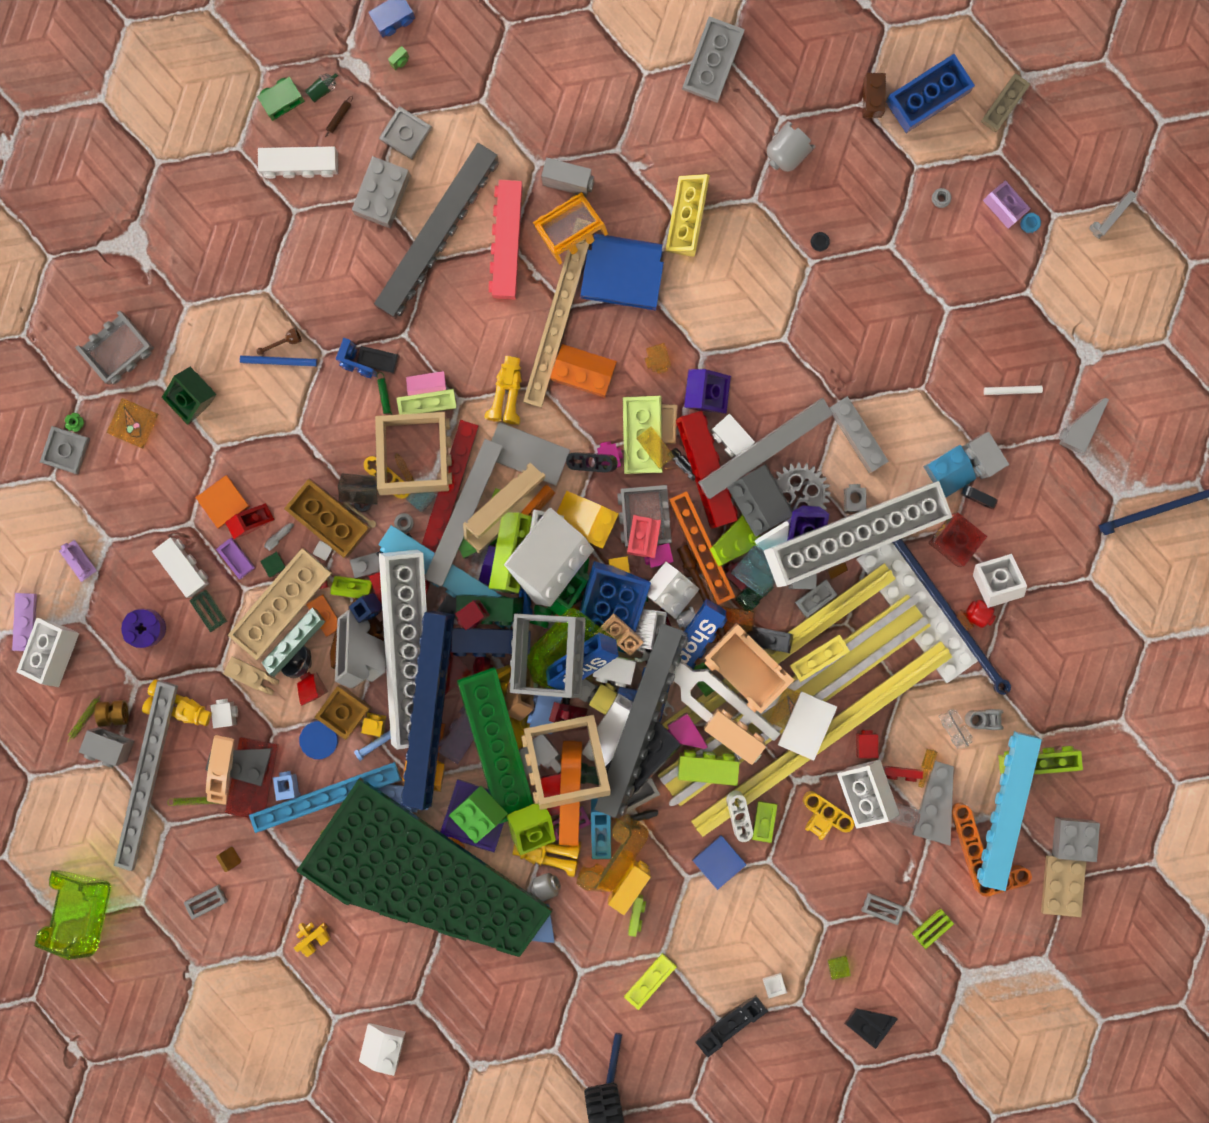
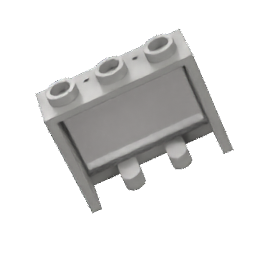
[75,310,154,385]
[617,485,672,547]

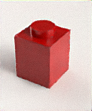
[856,730,879,758]

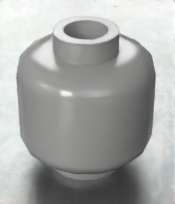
[531,873,561,902]

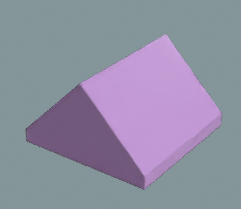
[983,180,1031,229]

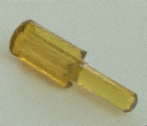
[918,749,938,788]

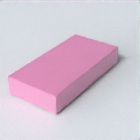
[406,371,446,396]

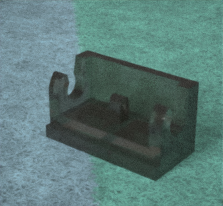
[338,473,380,505]

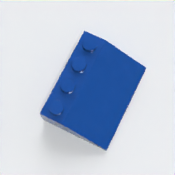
[577,561,651,653]

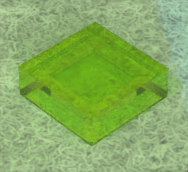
[827,956,851,980]

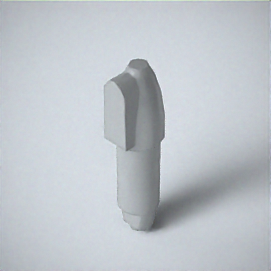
[264,523,294,551]

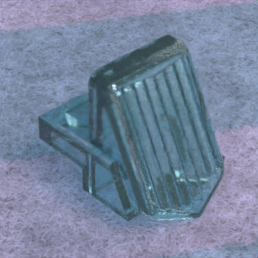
[731,546,776,596]

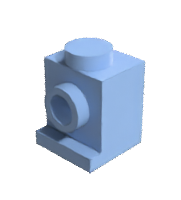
[273,771,301,801]

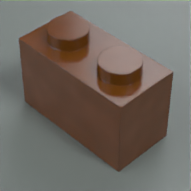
[862,73,886,118]

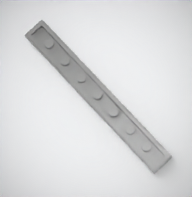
[698,398,833,499]
[425,439,503,587]

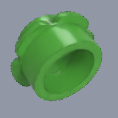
[65,413,84,432]

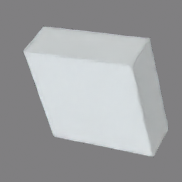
[763,973,787,998]

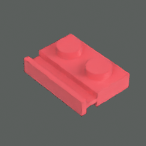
[627,515,661,559]

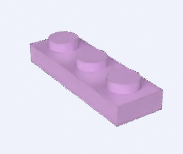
[12,593,37,651]

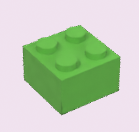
[449,786,508,844]

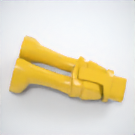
[484,356,522,425]
[142,679,212,726]
[512,841,581,878]

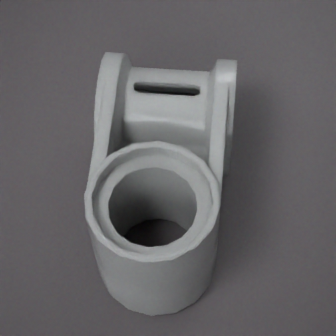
[965,709,1003,730]

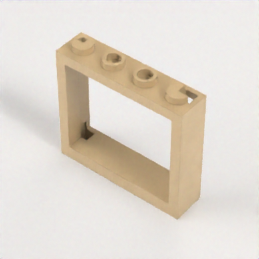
[375,412,452,495]
[521,715,611,810]

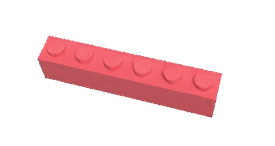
[489,180,523,299]

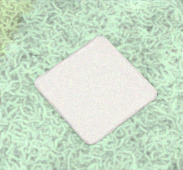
[313,541,332,561]

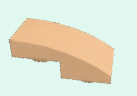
[601,614,644,656]

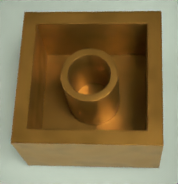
[315,685,371,740]

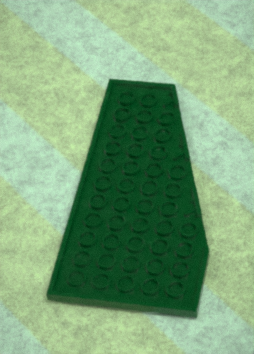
[297,777,553,957]

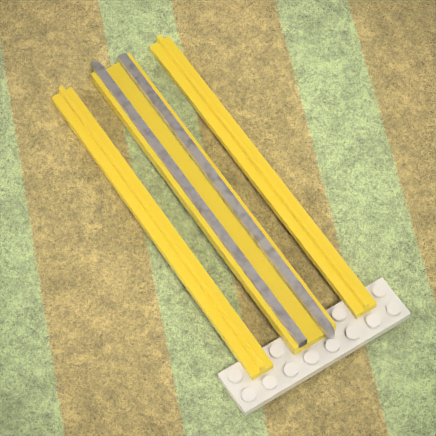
[658,543,978,837]

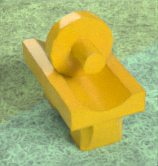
[294,922,331,957]

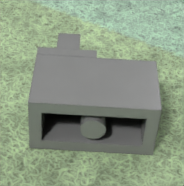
[519,734,561,776]

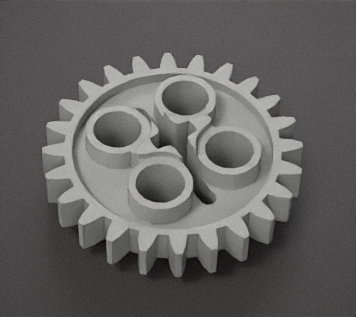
[774,462,831,521]

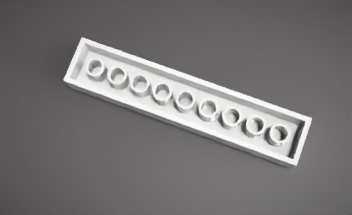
[763,481,952,587]
[379,550,427,750]

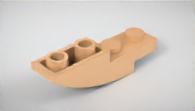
[206,735,234,805]

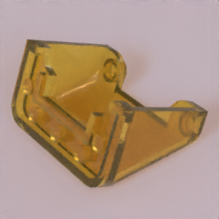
[576,814,649,892]

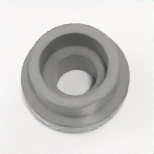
[932,188,951,208]
[394,513,414,533]

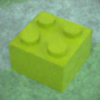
[507,803,556,856]

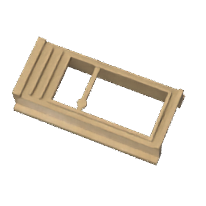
[463,463,545,554]

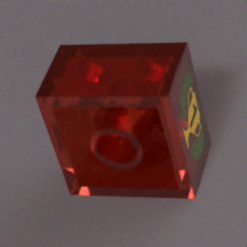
[928,512,988,567]

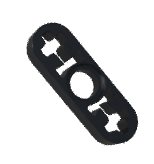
[566,452,618,473]

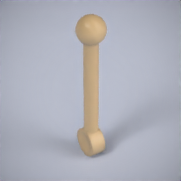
[343,500,376,528]

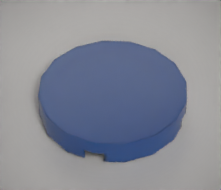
[299,721,338,759]

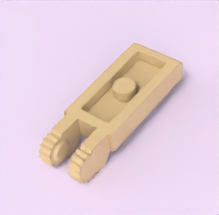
[223,656,279,695]

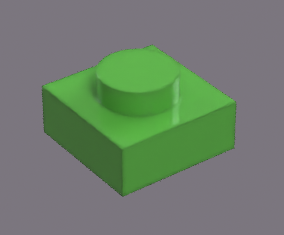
[388,46,409,70]

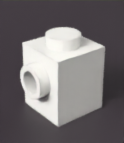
[210,699,238,728]

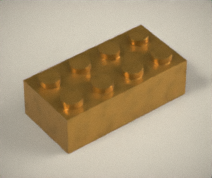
[284,479,371,558]

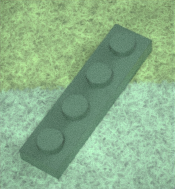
[261,608,325,677]

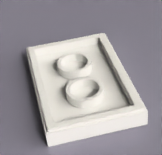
[778,691,837,761]

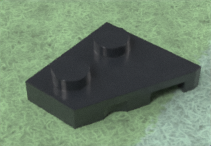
[844,1008,898,1049]

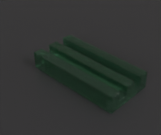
[189,590,228,632]

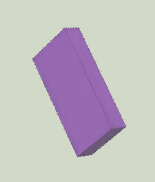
[216,538,256,580]

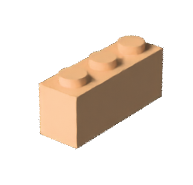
[704,709,766,765]

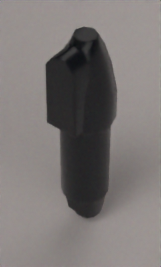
[623,810,659,824]

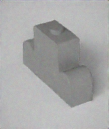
[335,609,386,688]

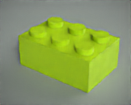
[677,749,740,786]

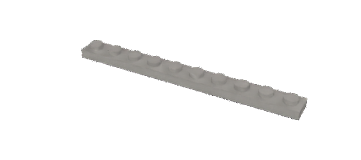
[114,680,178,871]

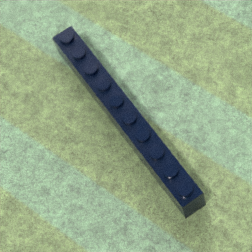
[401,611,455,810]

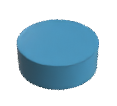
[1020,213,1041,233]

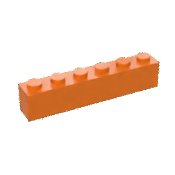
[668,491,735,605]

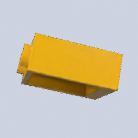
[608,860,651,915]

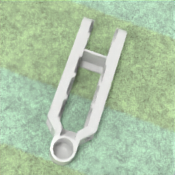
[673,662,781,763]

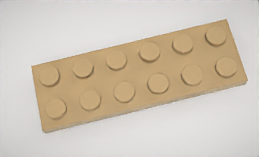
[228,548,332,660]

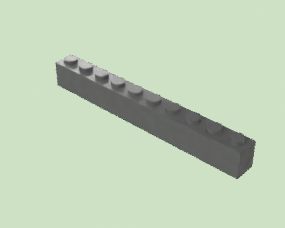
[374,143,499,319]
[594,624,688,819]

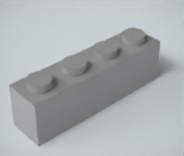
[829,396,889,473]

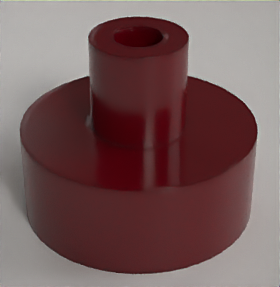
[473,657,493,674]

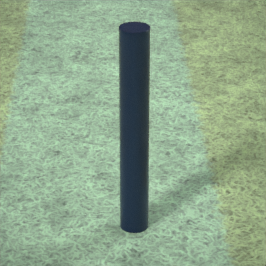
[606,1033,622,1084]

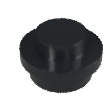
[810,232,830,252]

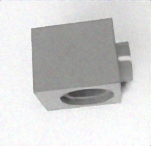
[844,484,866,512]

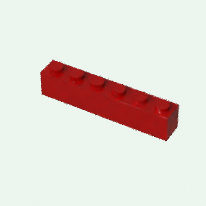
[676,411,738,529]

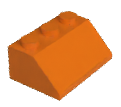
[550,344,617,398]

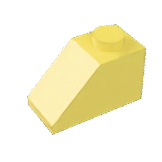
[589,682,618,715]

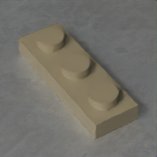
[981,73,1030,132]

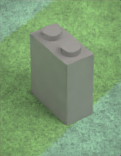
[541,157,594,197]

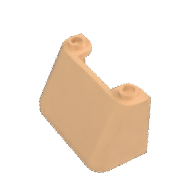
[704,623,794,713]

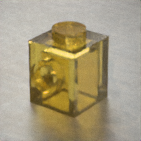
[644,343,671,374]

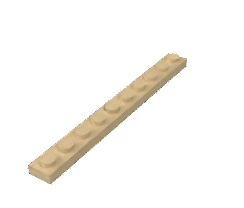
[523,218,593,408]

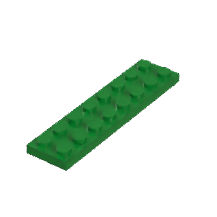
[457,668,534,824]

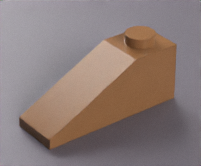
[504,661,534,721]

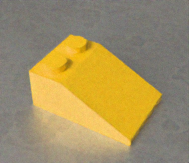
[557,491,619,549]

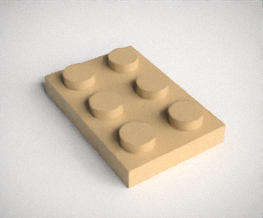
[1041,855,1086,917]

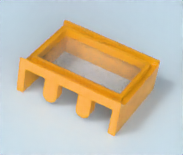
[533,192,608,265]

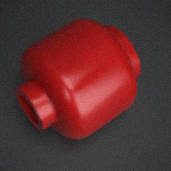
[966,600,996,628]

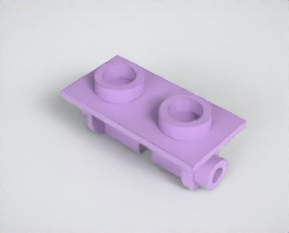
[59,540,97,582]

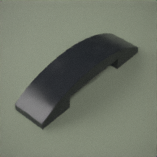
[696,995,768,1058]

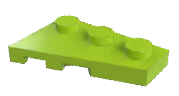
[710,514,761,567]

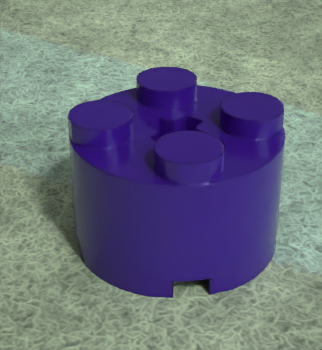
[121,609,166,648]

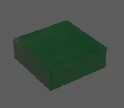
[260,552,286,578]

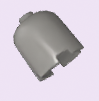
[766,121,816,172]

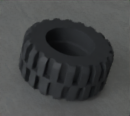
[584,1082,624,1123]

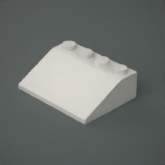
[504,508,594,607]

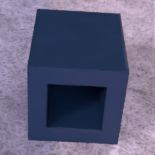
[349,593,382,623]

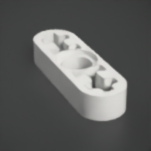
[726,790,753,842]

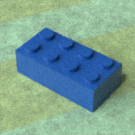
[885,54,975,133]

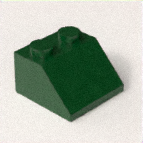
[162,366,217,425]

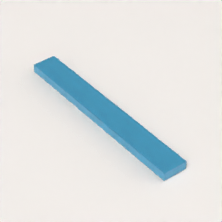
[249,762,402,833]

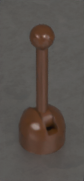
[256,328,302,355]

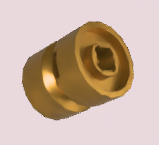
[94,700,129,727]

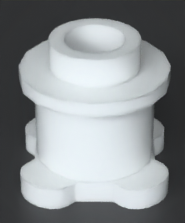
[676,607,696,630]

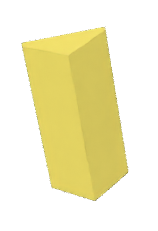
[665,174,710,257]

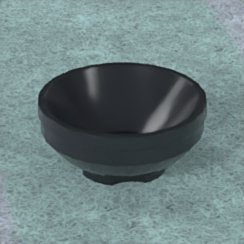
[281,646,312,679]

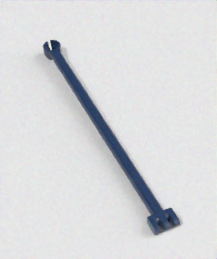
[1098,489,1209,535]
[893,539,1011,695]

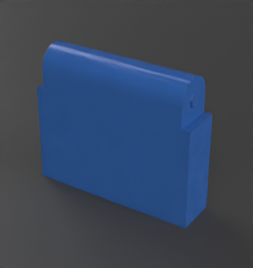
[580,233,664,311]

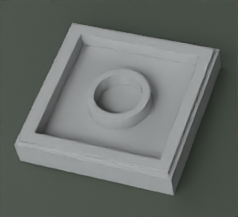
[379,106,432,160]
[40,426,90,474]

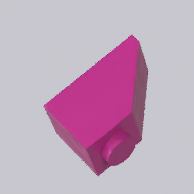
[667,712,708,749]

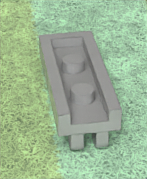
[1089,191,1137,239]

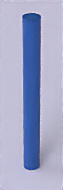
[240,355,317,367]

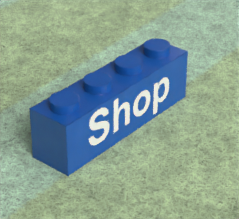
[680,599,727,669]
[546,633,619,690]

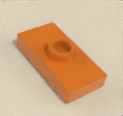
[306,594,338,637]

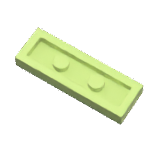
[397,389,457,415]

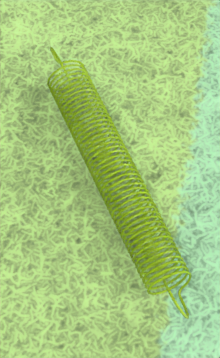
[68,695,101,741]
[168,797,219,806]

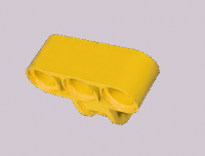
[803,791,854,840]

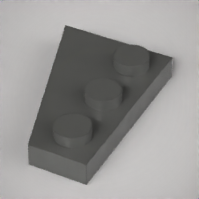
[205,748,273,786]

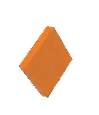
[195,475,250,529]

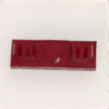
[549,702,590,723]

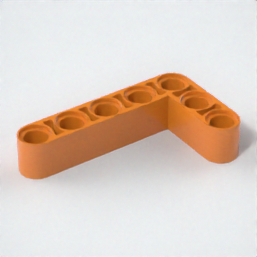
[559,741,582,846]
[952,803,1032,897]

